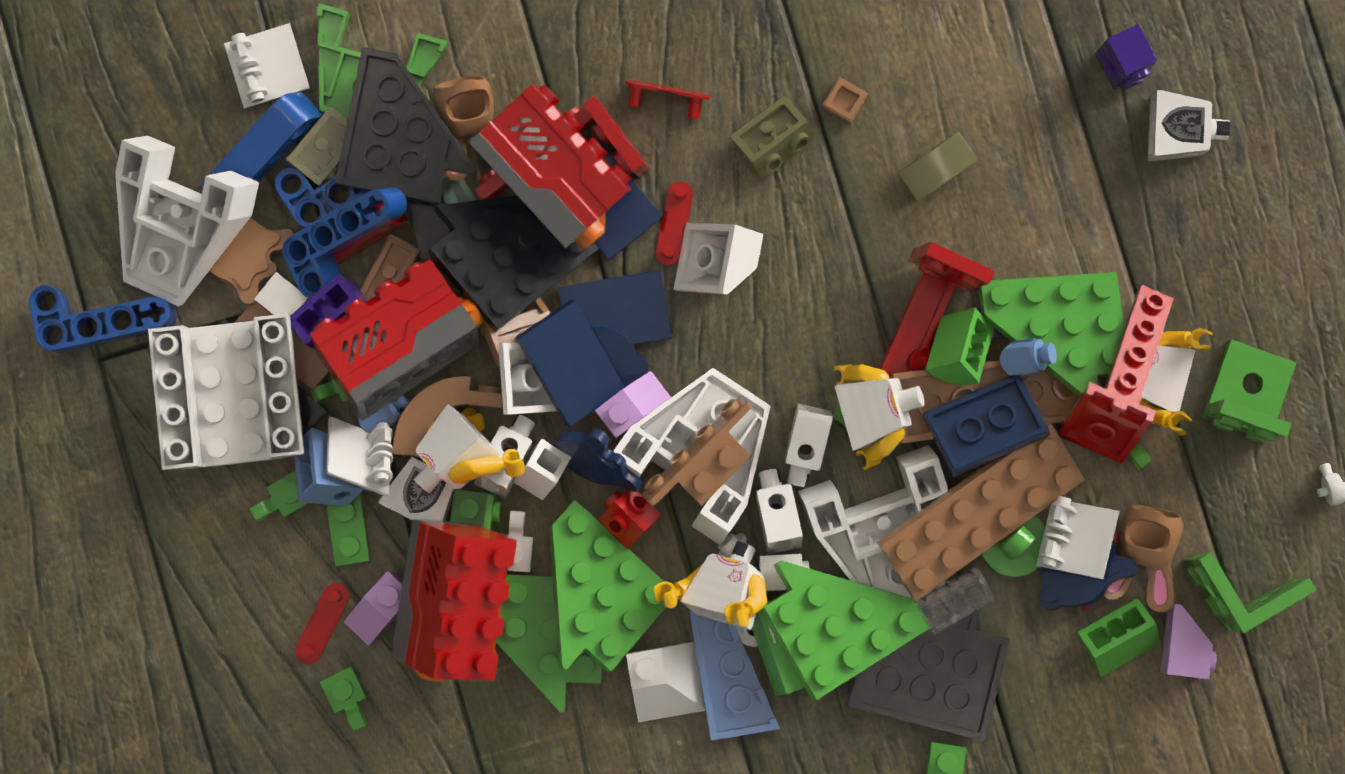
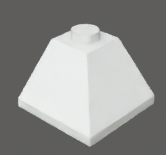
[673,222,763,295]
[498,343,557,415]
[626,641,705,723]

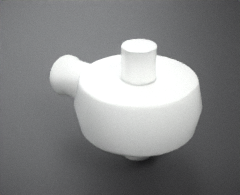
[1317,463,1345,506]

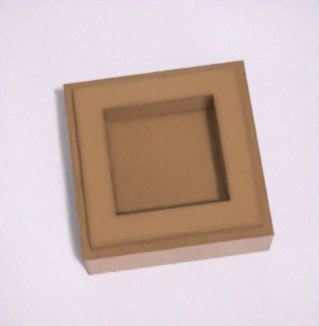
[821,77,869,125]

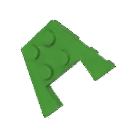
[317,3,448,120]

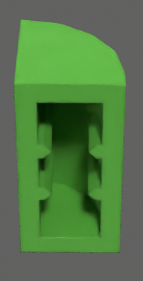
[925,307,994,385]
[1077,598,1161,678]

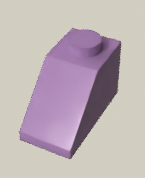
[595,371,671,440]
[344,571,403,646]
[1160,604,1217,679]

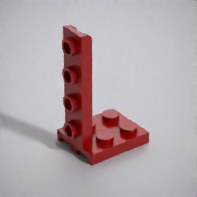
[474,96,651,199]
[879,242,995,378]
[1058,285,1174,464]

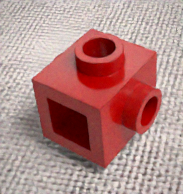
[598,490,662,550]

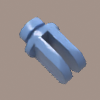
[1000,338,1057,376]
[358,394,409,433]

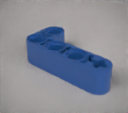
[200,92,323,191]
[275,168,369,228]
[282,187,407,298]
[29,285,177,353]

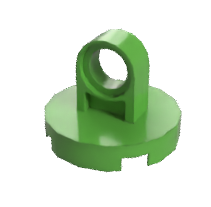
[980,516,1045,578]

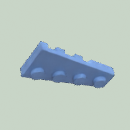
[688,608,780,741]

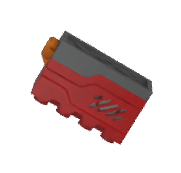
[469,84,631,249]
[310,259,483,421]
[391,519,517,682]

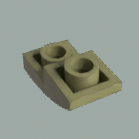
[899,131,978,201]

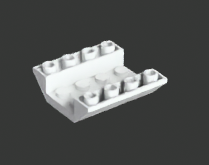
[148,313,305,470]

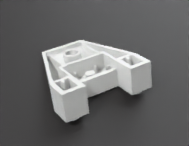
[115,136,259,306]
[613,368,771,545]
[798,445,948,604]

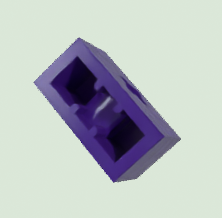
[1095,23,1158,90]
[290,274,368,350]

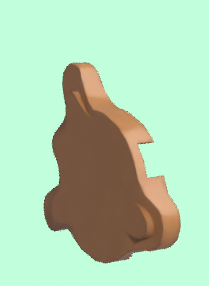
[209,218,294,306]

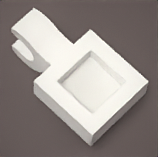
[503,510,534,572]

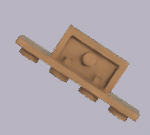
[642,396,752,507]

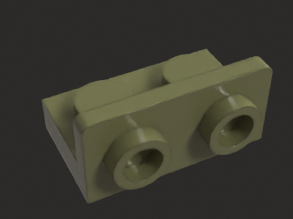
[730,95,815,179]
[286,106,348,186]

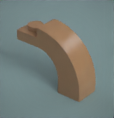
[393,376,503,458]

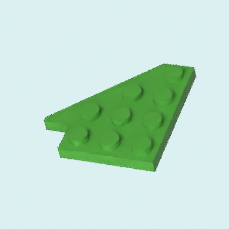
[978,272,1125,397]
[549,500,666,673]
[760,561,929,701]
[496,575,602,712]

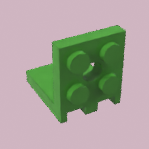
[1201,339,1296,444]
[1185,552,1316,634]

